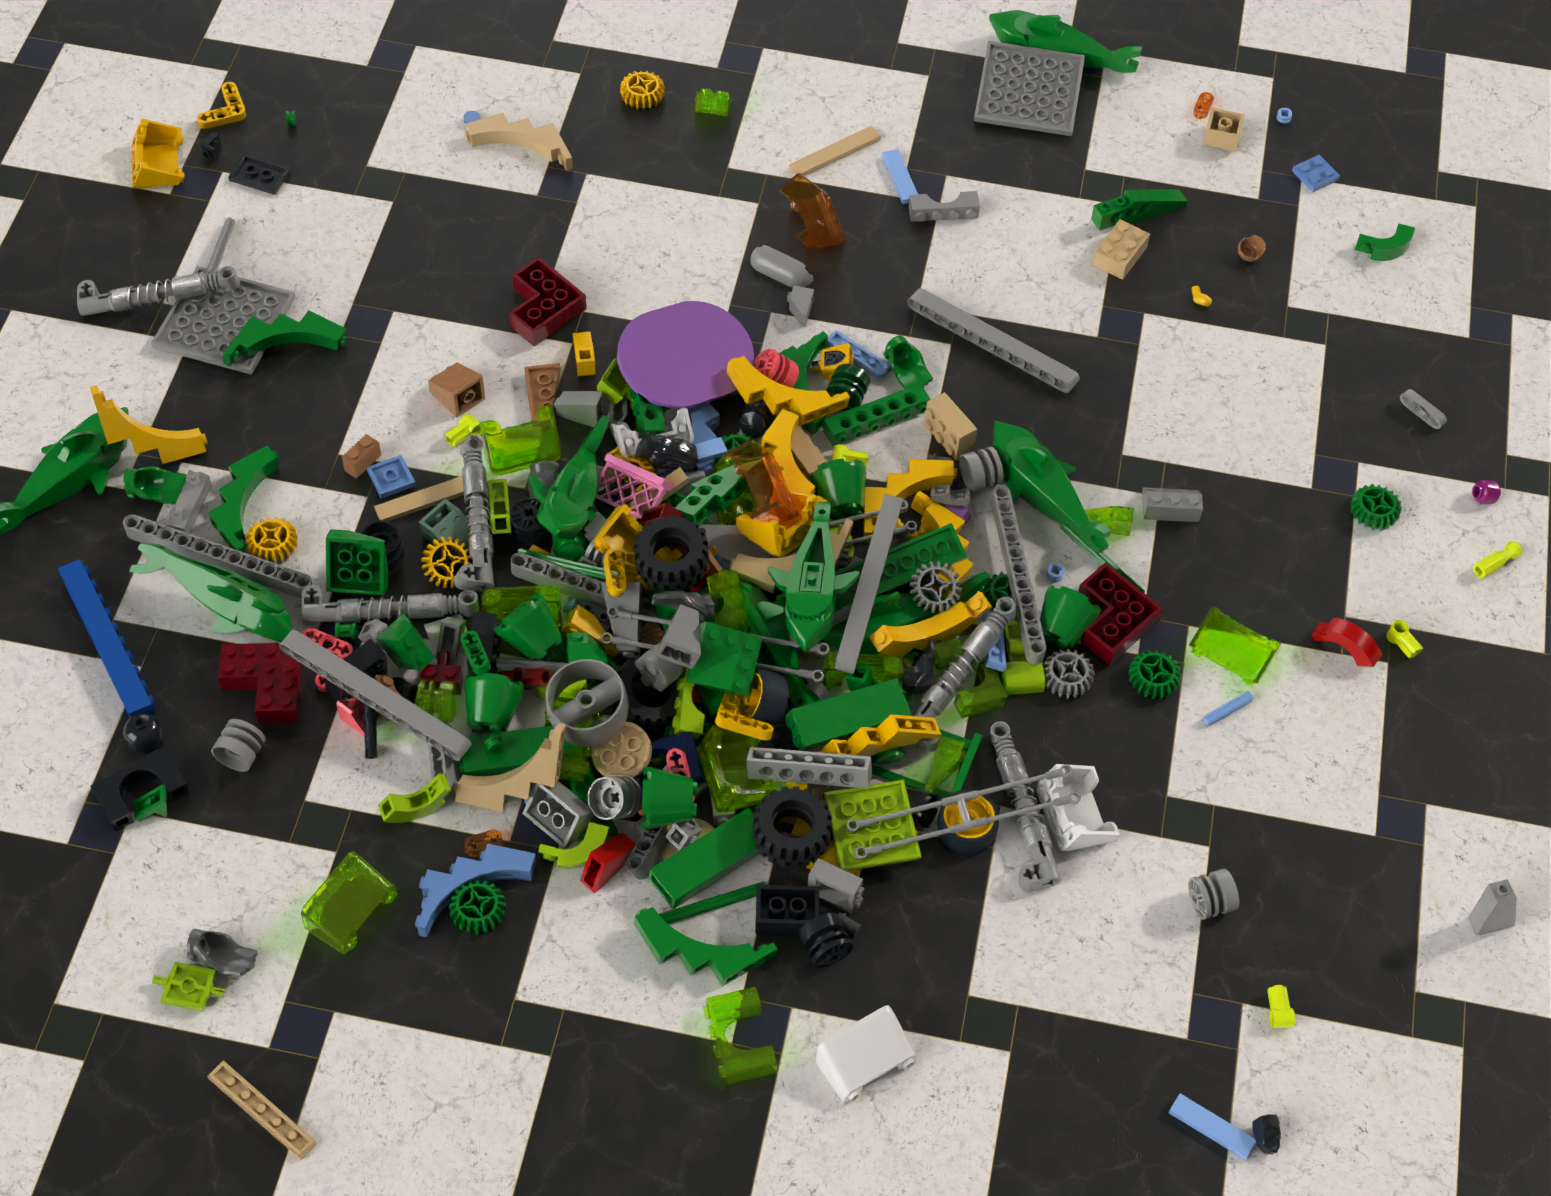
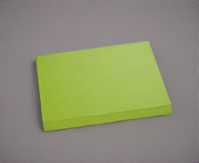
[824,779,921,871]

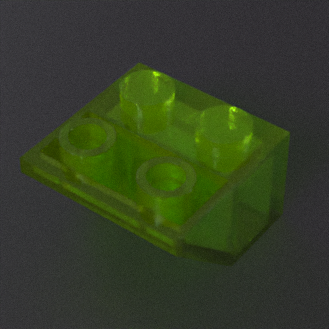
[694,88,733,116]

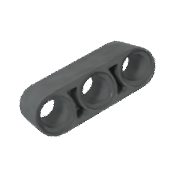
[626,826,669,880]

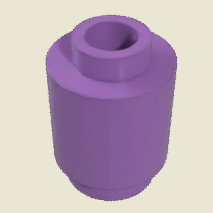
[944,504,971,524]

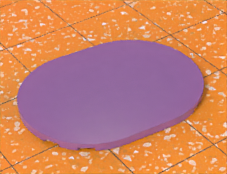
[617,301,754,409]

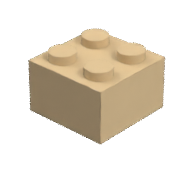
[1203,108,1244,152]

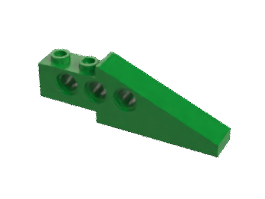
[1091,189,1188,231]
[675,453,766,526]

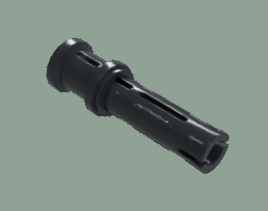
[361,701,379,759]

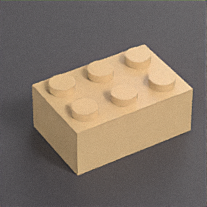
[1092,220,1150,280]
[924,392,977,460]

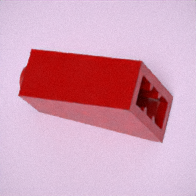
[580,832,636,893]

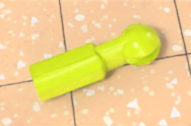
[1473,541,1523,579]

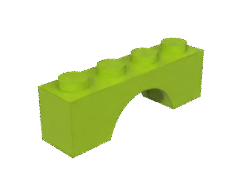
[672,666,705,739]

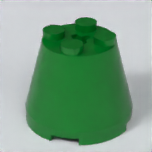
[810,458,867,521]
[1040,585,1101,652]
[493,592,562,660]
[464,673,525,734]
[642,767,697,829]

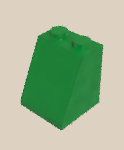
[376,613,435,671]

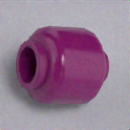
[1472,480,1501,504]

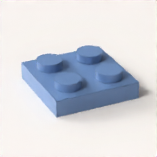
[1292,155,1340,192]
[367,455,416,499]

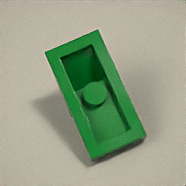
[134,784,167,821]

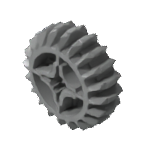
[909,561,962,614]
[1043,648,1095,699]

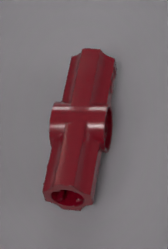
[498,667,551,690]

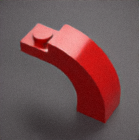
[1311,618,1382,667]

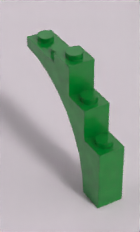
[780,331,828,435]

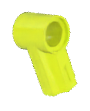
[445,413,483,447]
[831,445,869,468]
[1386,620,1423,659]
[1267,985,1295,1028]

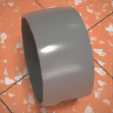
[545,659,629,747]

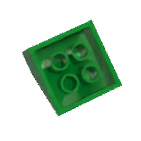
[326,529,388,595]
[686,621,762,698]

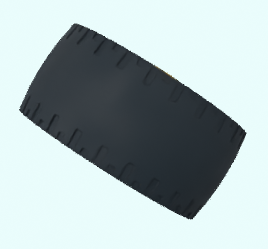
[737,669,789,726]
[937,789,999,855]

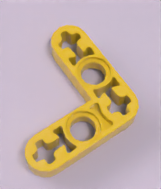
[197,82,246,129]
[603,549,638,597]
[715,693,774,740]

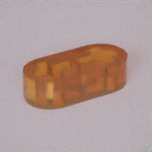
[1193,92,1214,119]
[464,829,503,857]

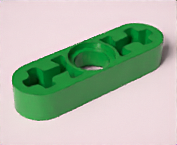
[460,631,491,675]

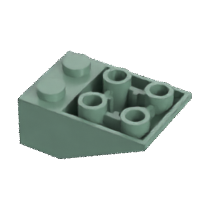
[419,499,470,565]

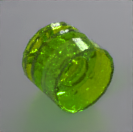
[415,679,457,723]

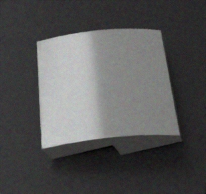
[931,483,971,506]

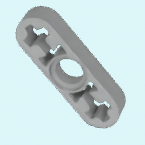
[1400,389,1447,429]

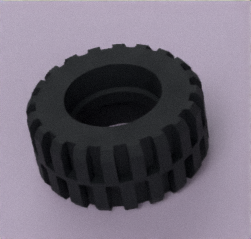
[634,515,709,591]
[610,655,680,734]
[752,786,832,868]

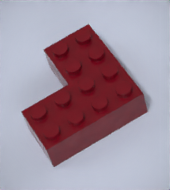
[509,256,587,346]
[1078,563,1163,666]
[218,643,303,723]

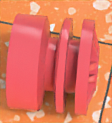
[753,348,799,388]

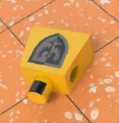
[811,342,853,381]

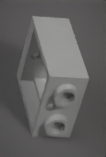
[808,858,864,914]

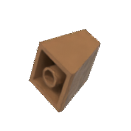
[428,362,485,418]

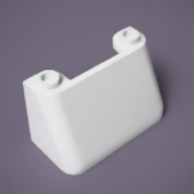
[610,408,694,458]
[1037,764,1120,851]
[816,1005,917,1103]

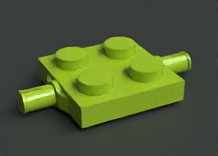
[152,962,225,1012]

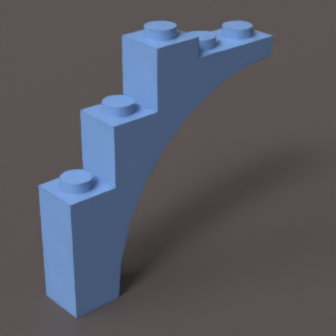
[660,402,720,478]
[415,844,536,937]

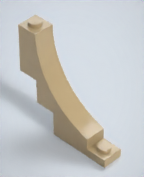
[464,113,573,171]
[729,519,853,593]
[454,723,566,812]

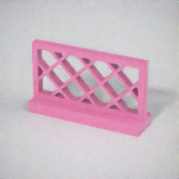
[595,453,673,519]

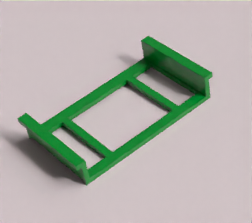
[843,729,983,799]

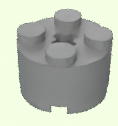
[635,644,683,692]

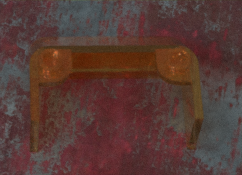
[778,173,846,250]
[725,439,799,523]

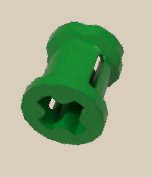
[335,622,357,640]

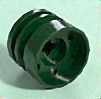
[826,364,870,411]

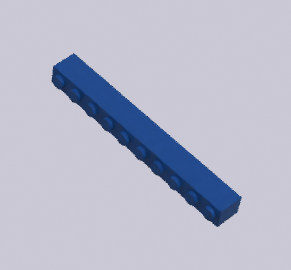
[58,559,156,718]

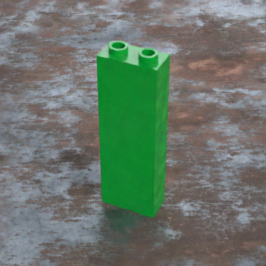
[785,678,912,751]
[459,723,586,776]
[648,808,760,909]

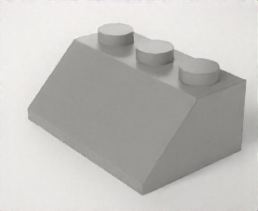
[1142,487,1203,522]
[522,781,594,849]

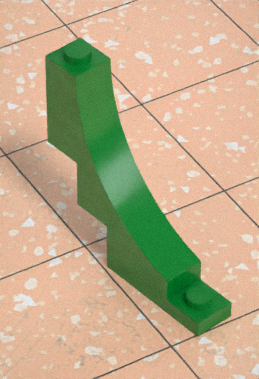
[223,310,348,367]
[208,445,280,553]
[634,907,777,987]

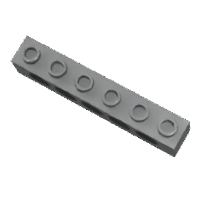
[746,747,872,789]

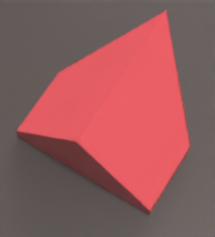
[336,697,364,736]

